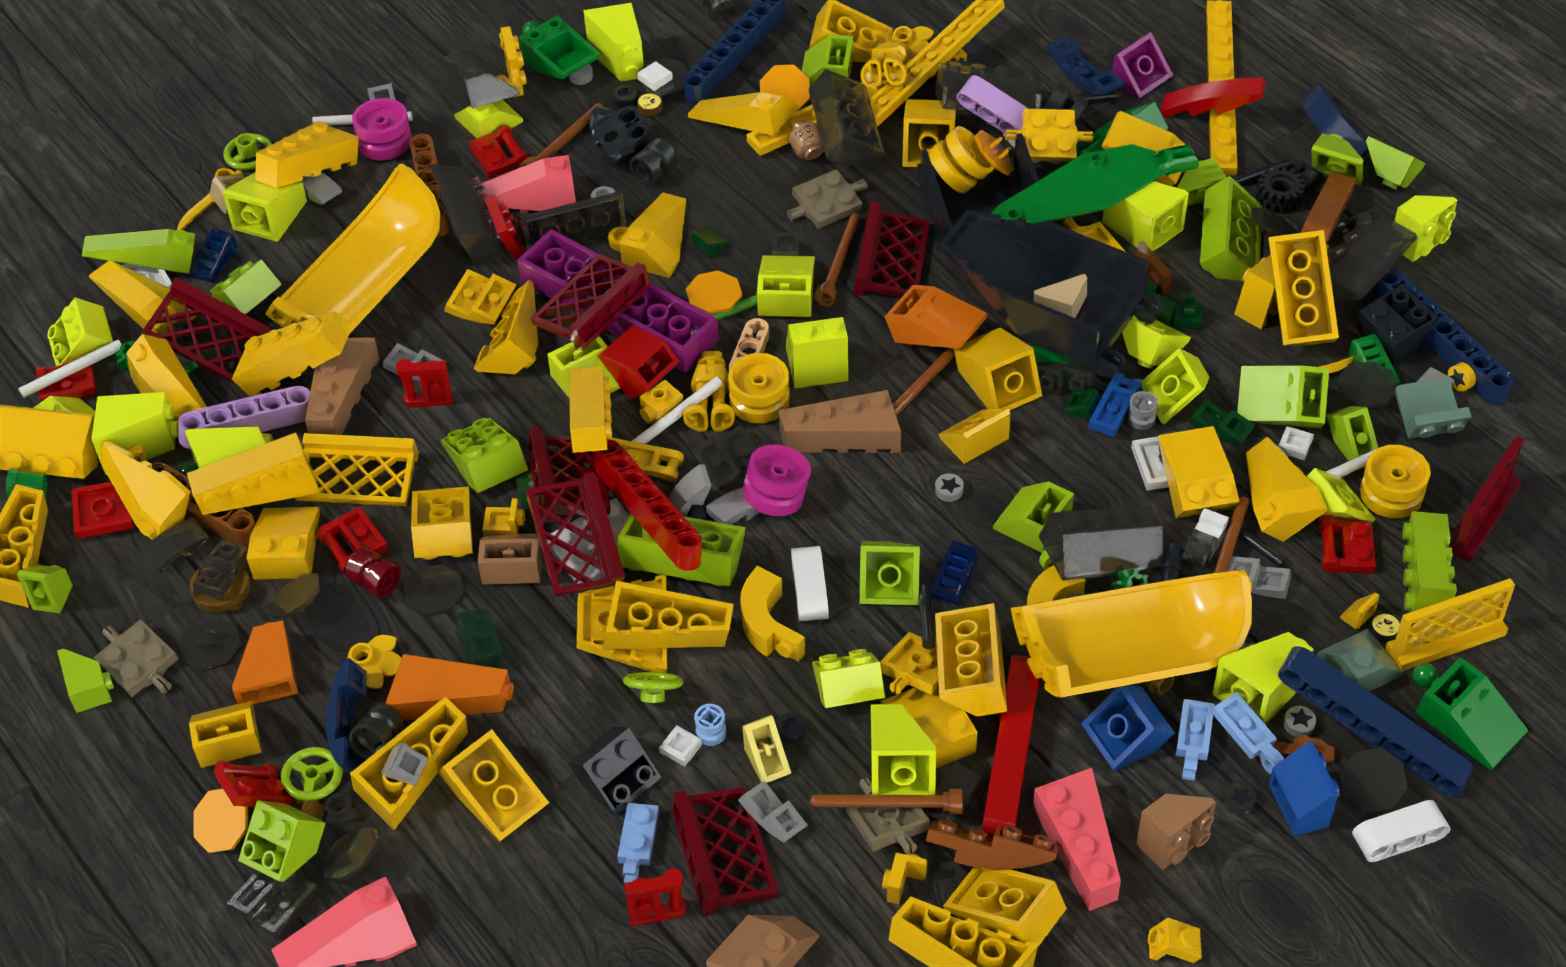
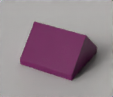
[1112,32,1173,99]

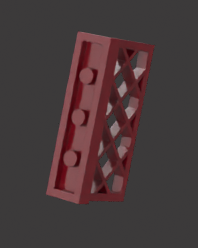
[853,201,930,298]
[530,254,651,351]
[142,278,271,386]
[527,428,611,522]
[1448,435,1525,562]
[526,472,625,597]
[671,787,779,916]

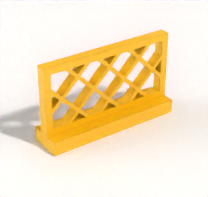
[295,433,419,506]
[1385,578,1515,671]

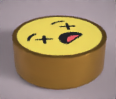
[637,93,662,116]

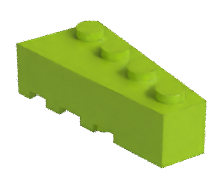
[1402,511,1457,623]

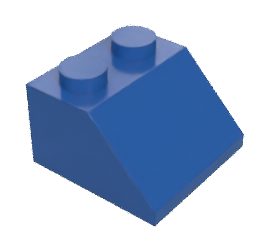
[1081,685,1174,771]

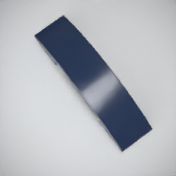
[1047,36,1125,95]
[1301,83,1369,158]
[326,658,367,773]

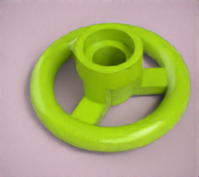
[223,133,272,171]
[623,672,683,703]
[281,747,343,801]

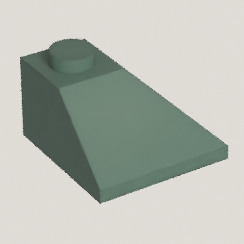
[1318,629,1404,691]

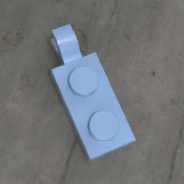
[1211,692,1284,774]
[1176,699,1215,781]
[617,803,660,883]

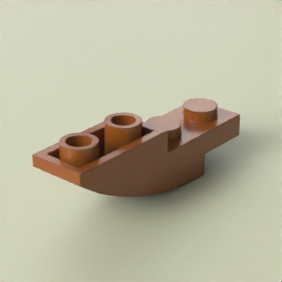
[926,820,1059,869]

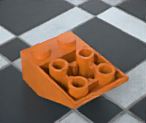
[885,285,988,349]

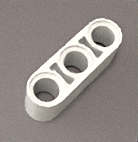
[791,546,829,621]
[1352,800,1451,862]

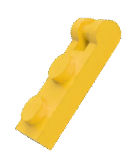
[608,438,684,483]

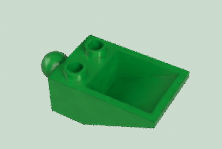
[518,15,601,79]
[1413,657,1528,770]

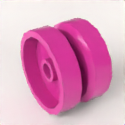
[352,98,412,161]
[742,445,811,516]

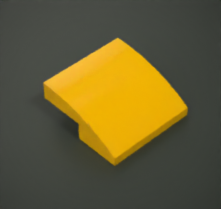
[444,269,517,324]

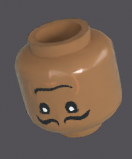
[788,121,826,160]

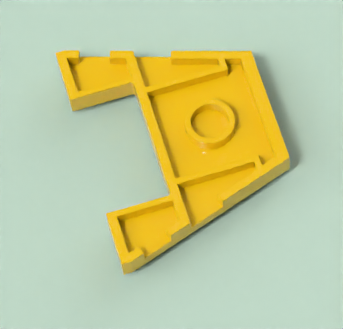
[576,575,667,673]

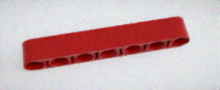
[595,439,702,571]
[982,655,1040,838]

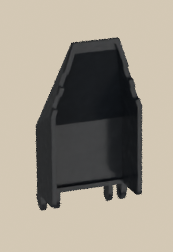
[917,133,1042,242]
[940,210,1164,378]

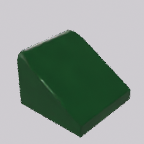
[692,229,729,258]
[1064,389,1101,421]

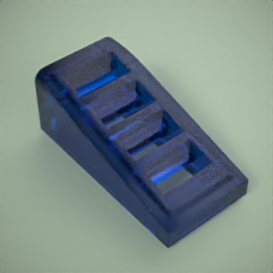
[189,228,238,283]
[930,541,979,605]

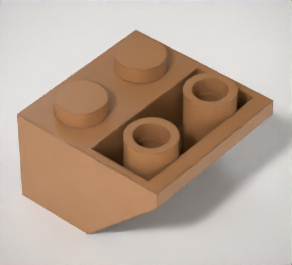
[478,533,542,584]
[1137,794,1216,870]

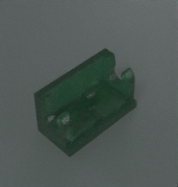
[456,608,504,668]

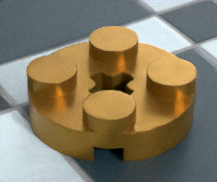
[190,559,251,613]

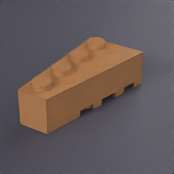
[305,338,380,435]
[779,390,901,453]

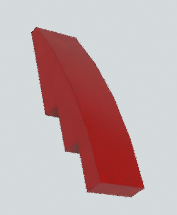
[1160,78,1266,118]

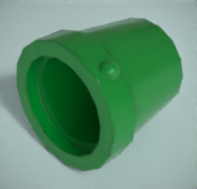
[6,468,47,500]

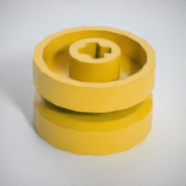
[929,126,994,193]
[728,353,790,424]
[1360,445,1431,518]

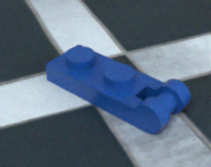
[1088,372,1143,438]

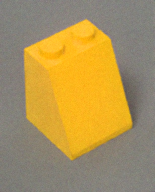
[902,99,956,167]
[954,328,1042,411]

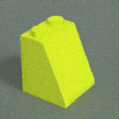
[583,3,644,82]
[222,172,307,242]
[1102,181,1189,251]
[786,317,848,389]
[92,392,179,475]
[185,427,271,468]
[1212,632,1314,725]
[871,704,936,795]

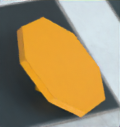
[760,65,810,112]
[974,130,1015,176]
[686,271,742,314]
[194,789,248,853]

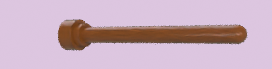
[520,103,603,168]
[814,213,860,307]
[892,331,978,416]
[1214,496,1249,573]
[810,789,962,814]

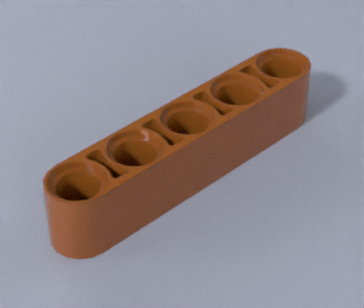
[410,134,450,237]
[1301,170,1357,245]
[152,463,255,548]

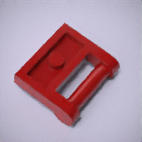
[468,125,529,179]
[485,195,527,260]
[396,359,453,408]
[36,363,97,402]
[316,507,389,575]
[1318,515,1376,574]
[214,760,293,807]
[624,869,687,926]

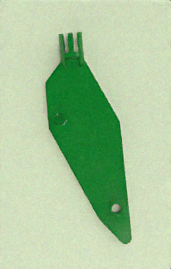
[991,144,1199,224]

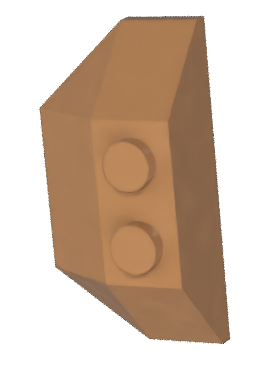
[706,915,819,967]

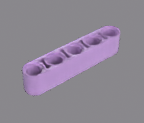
[956,75,1062,165]
[179,386,310,449]

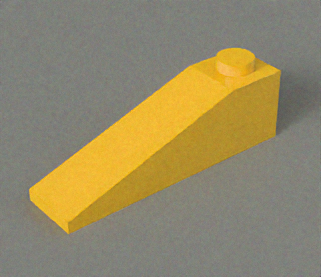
[688,92,798,136]
[619,193,686,278]
[89,261,198,335]
[474,280,538,374]
[126,334,207,421]
[1246,437,1328,542]
[100,441,191,544]

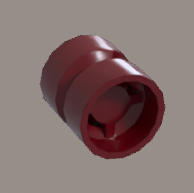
[345,547,402,598]

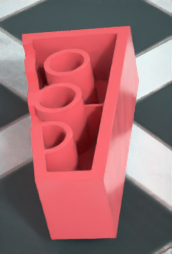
[1033,768,1121,911]

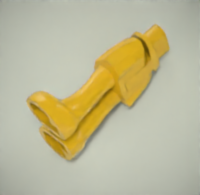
[861,40,907,88]
[683,351,735,432]

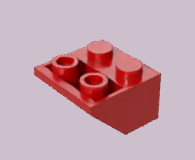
[598,325,680,399]

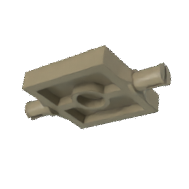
[787,169,868,229]
[93,619,179,697]
[846,777,930,854]

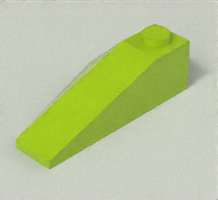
[82,229,195,274]

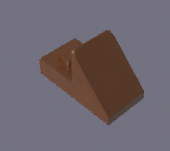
[1135,241,1173,296]

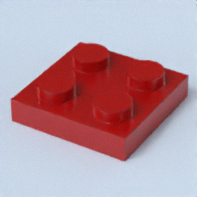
[72,482,134,539]

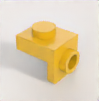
[483,498,525,536]
[882,853,927,904]
[1148,918,1202,963]

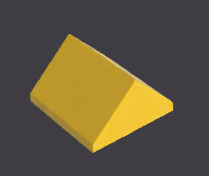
[938,408,1011,464]

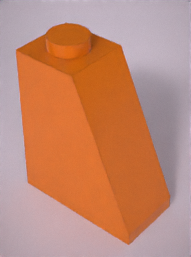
[232,620,299,704]

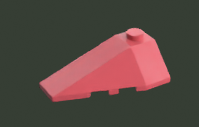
[471,155,577,216]
[271,876,417,967]

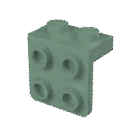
[1395,378,1471,439]

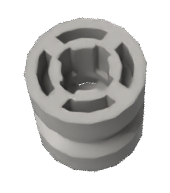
[1128,391,1158,430]

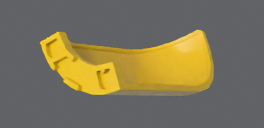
[265,164,440,334]
[1011,570,1252,697]

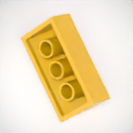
[1268,230,1339,346]
[0,405,98,479]
[935,603,1007,716]

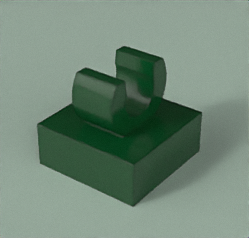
[1174,295,1203,330]

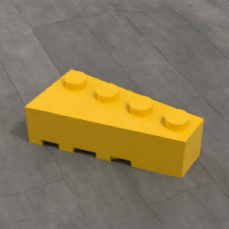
[232,313,349,397]

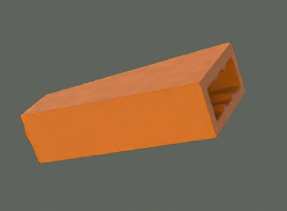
[385,654,514,721]

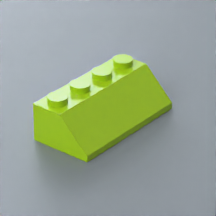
[1200,176,1262,281]
[618,514,746,587]

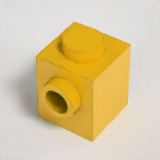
[640,380,683,424]

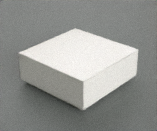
[637,61,673,91]
[1278,426,1314,460]
[659,725,702,767]

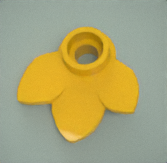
[891,26,934,63]
[347,635,402,689]

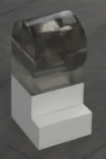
[1183,508,1229,567]

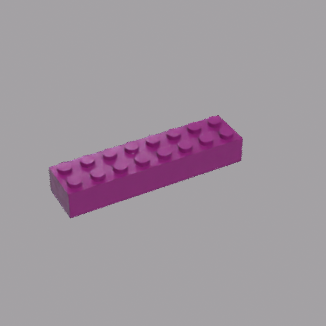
[517,229,719,373]

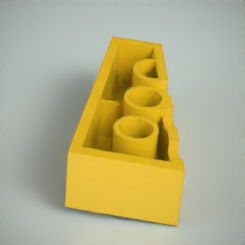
[255,121,359,189]
[1234,245,1330,329]
[569,366,612,453]
[187,433,320,515]
[0,484,48,608]
[602,581,734,649]
[350,696,468,830]
[889,897,1038,967]

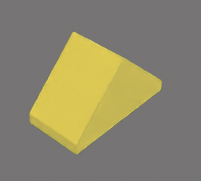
[743,715,791,783]

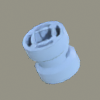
[694,704,726,746]

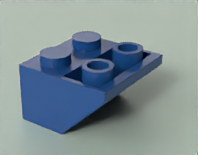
[1269,742,1340,836]

